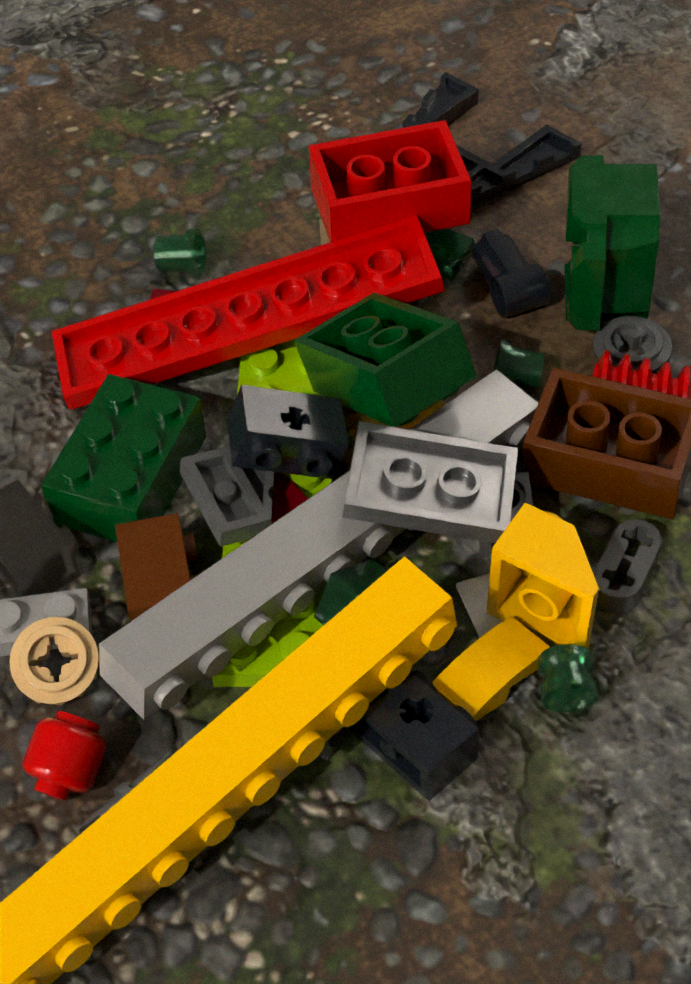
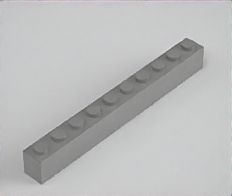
[99,369,539,720]

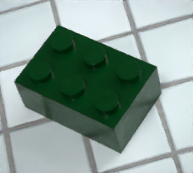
[294,293,477,427]
[41,374,207,543]

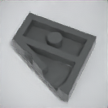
[180,446,274,547]

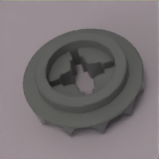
[593,316,672,374]

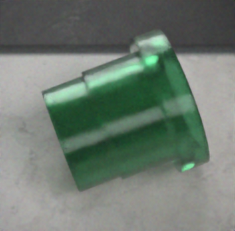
[153,228,207,275]
[493,339,544,389]

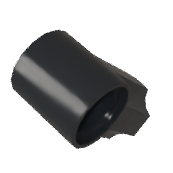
[472,229,551,318]

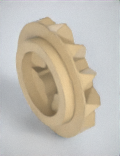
[9,617,99,706]

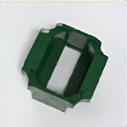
[564,155,661,330]

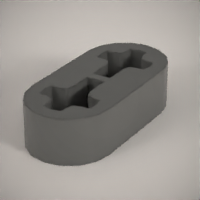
[594,519,662,614]

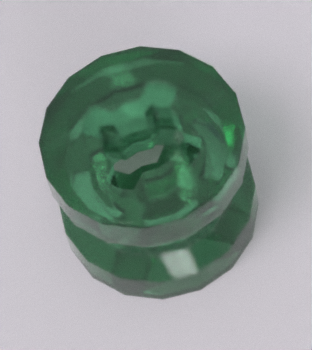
[537,644,598,713]

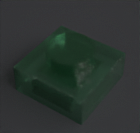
[425,228,475,281]

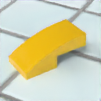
[432,616,552,722]

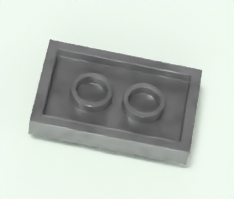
[342,421,518,543]

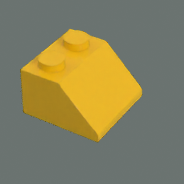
[486,503,599,661]

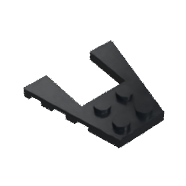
[402,72,582,204]

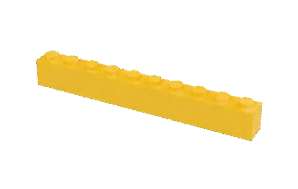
[0,556,457,984]

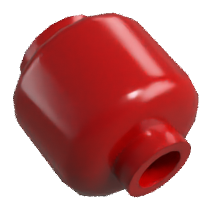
[22,711,108,801]

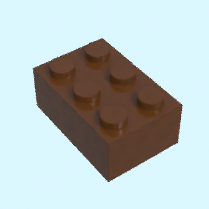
[522,368,691,520]

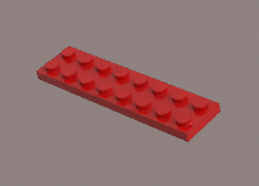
[52,215,445,410]

